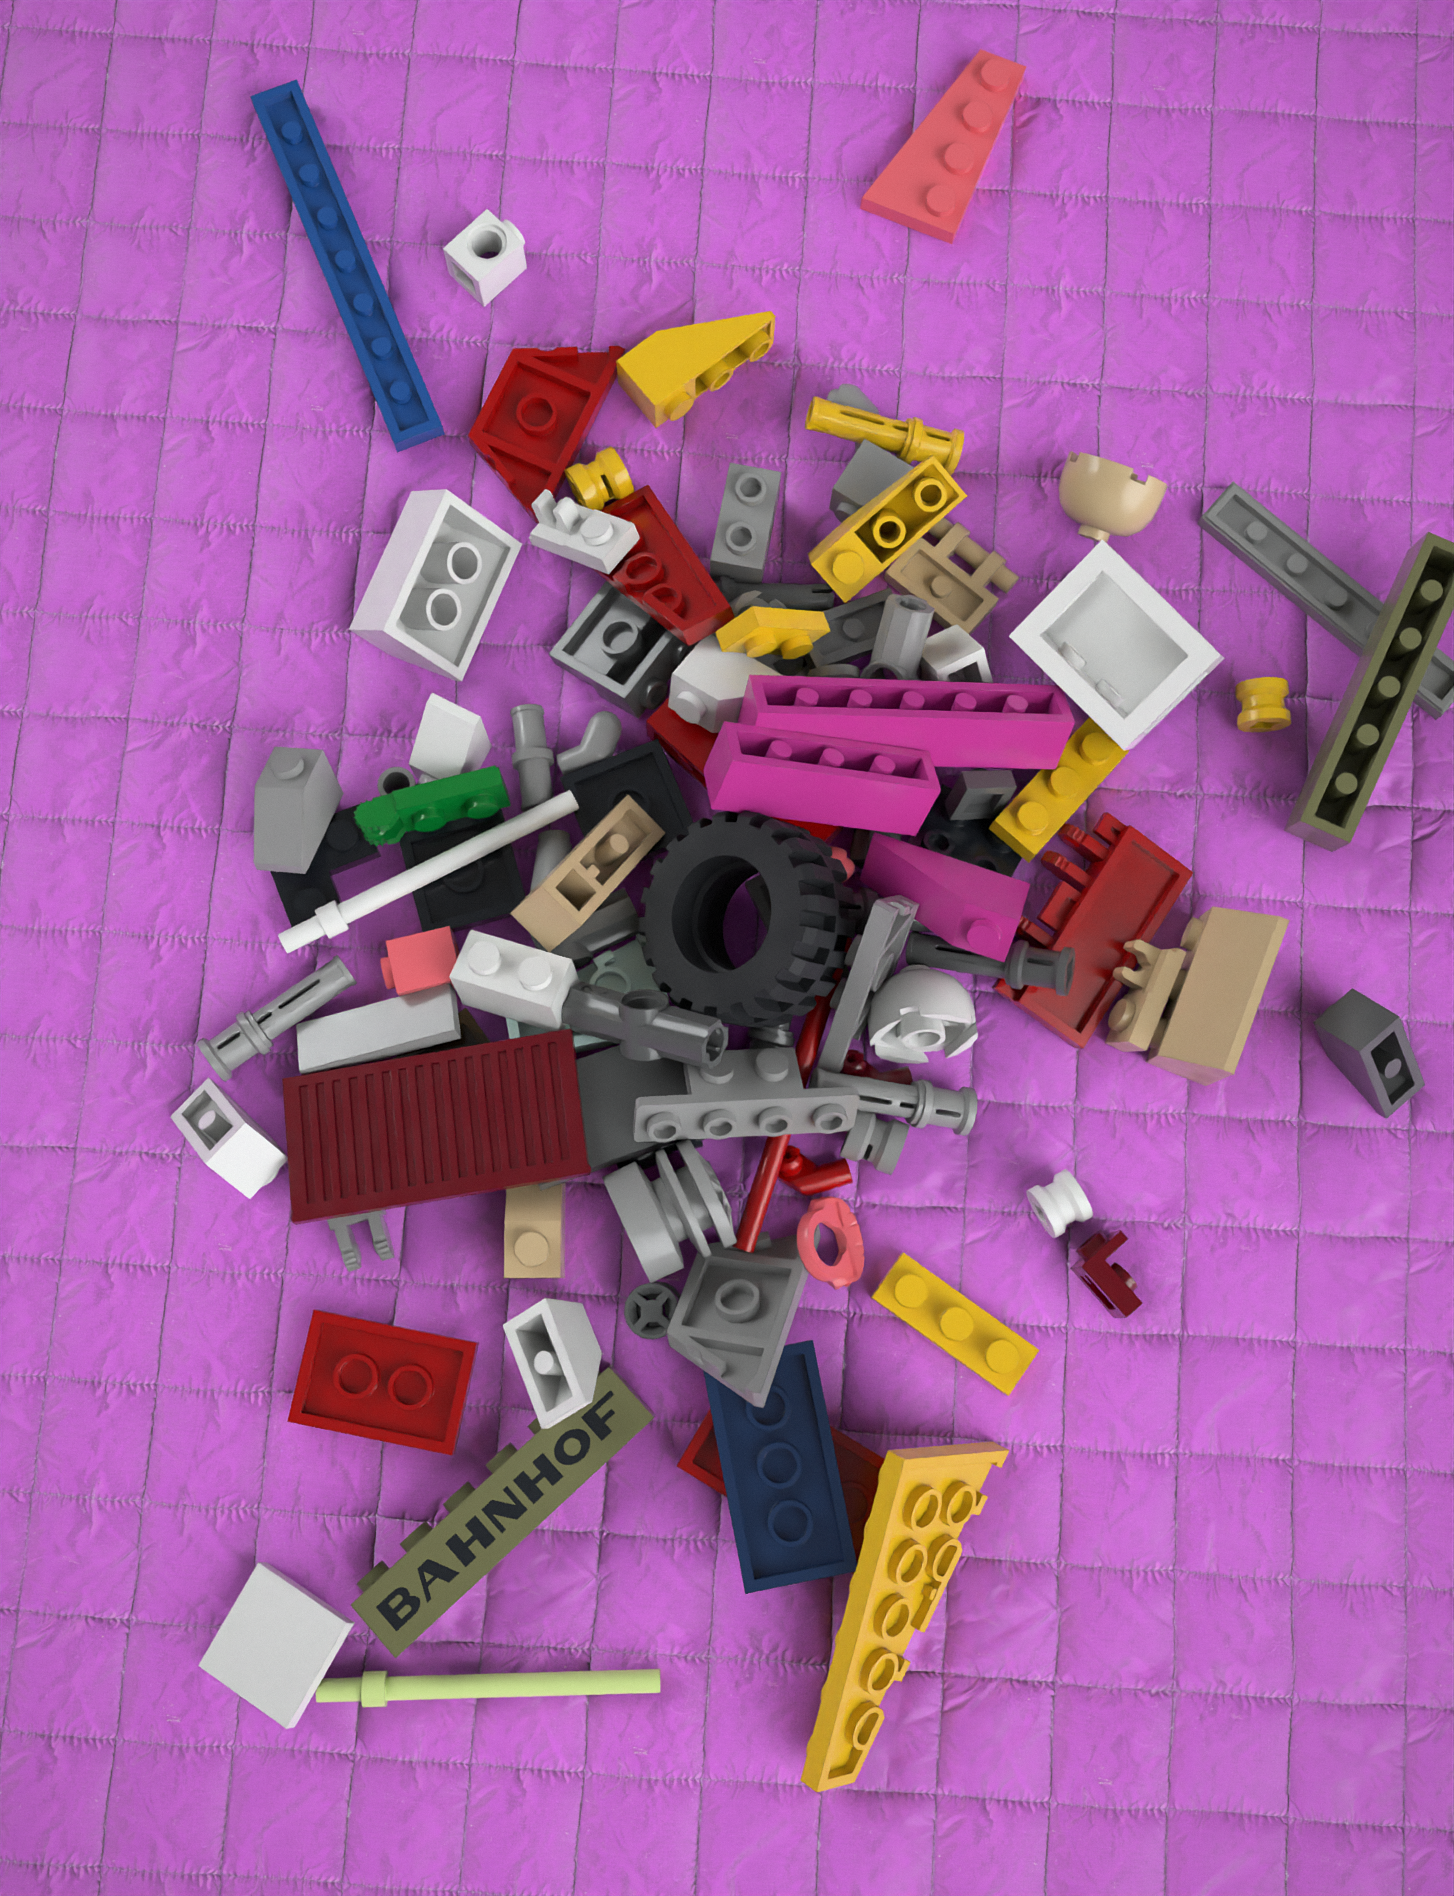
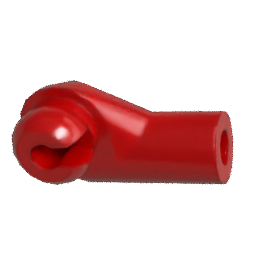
[777,1145,853,1196]

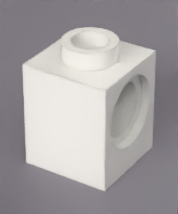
[443,209,527,307]

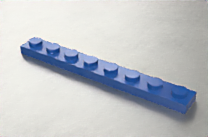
[250,79,445,453]

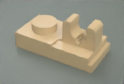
[1105,940,1187,1052]

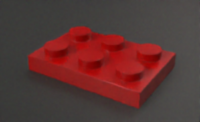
[287,1309,479,1456]

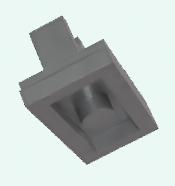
[803,588,893,670]

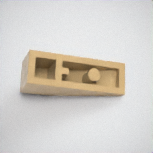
[510,795,665,952]
[504,1182,566,1279]

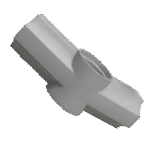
[860,594,935,681]

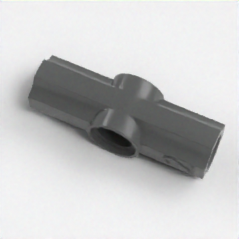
[562,982,728,1070]

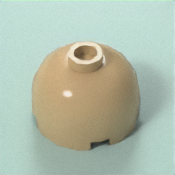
[1058,451,1168,543]

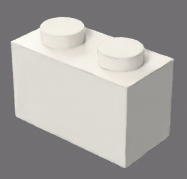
[449,930,580,1032]

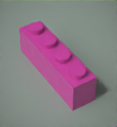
[703,721,941,836]

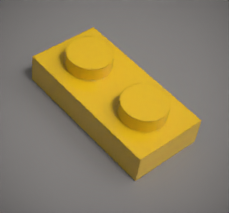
[715,606,830,660]

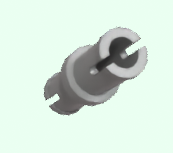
[510,704,554,812]

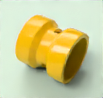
[564,446,635,511]

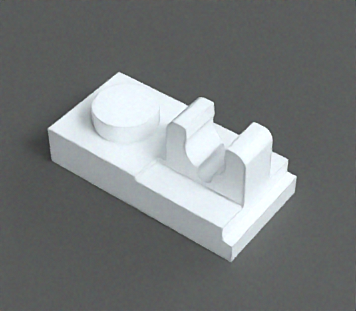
[529,489,640,574]

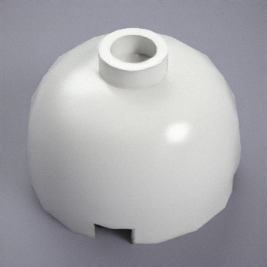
[867,965,978,1064]

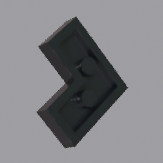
[270,804,381,927]

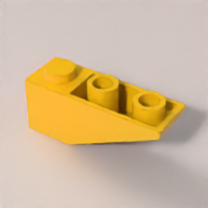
[616,311,776,428]
[808,455,967,603]

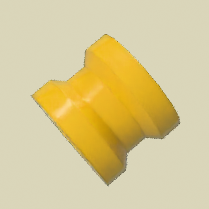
[1235,677,1291,733]

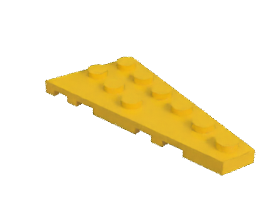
[800,1441,1009,1792]

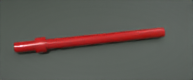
[732,938,853,1253]

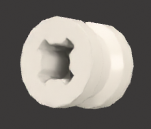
[1026,1169,1093,1238]

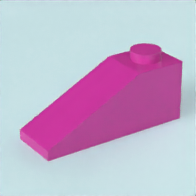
[860,832,1030,962]

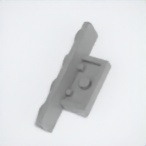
[633,1047,860,1142]

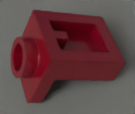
[1070,1230,1143,1318]

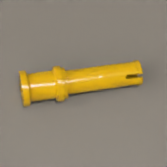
[805,396,964,476]

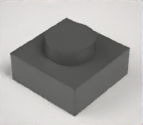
[944,768,1017,820]

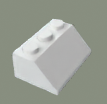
[349,489,522,681]

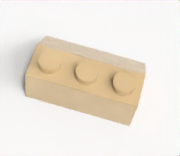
[1146,906,1290,1086]

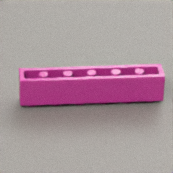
[737,675,1075,769]

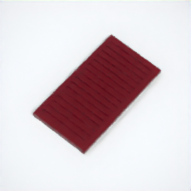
[282,1028,592,1225]

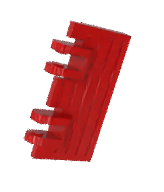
[992,812,1193,1049]

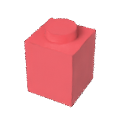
[380,926,460,996]

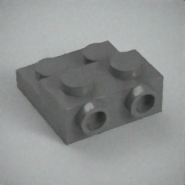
[549,581,699,719]

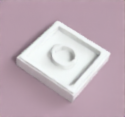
[198,1562,355,1729]

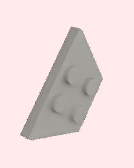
[817,895,919,1073]
[667,1224,821,1408]

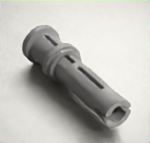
[197,955,357,1082]
[808,1068,977,1136]

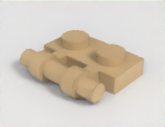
[884,517,1019,635]

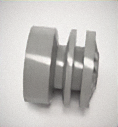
[602,1139,737,1283]

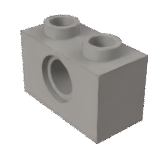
[710,463,781,584]

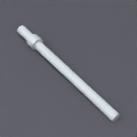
[278,790,579,953]

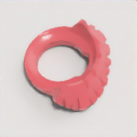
[796,1196,865,1290]

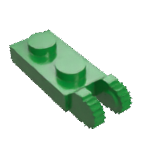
[353,765,511,847]

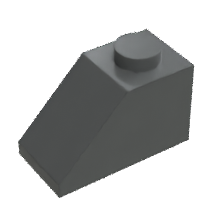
[1313,988,1425,1119]

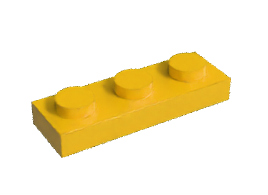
[989,717,1129,863]
[870,1252,1039,1396]

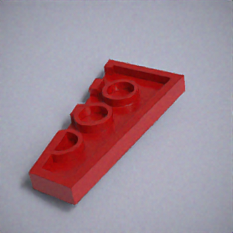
[590,485,735,646]

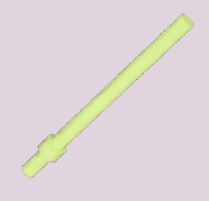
[316,1669,660,1707]

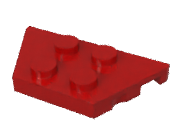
[468,346,626,524]

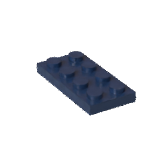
[703,1340,857,1594]

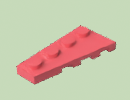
[860,49,1026,244]

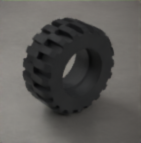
[639,811,856,1028]

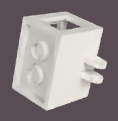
[1009,540,1225,750]

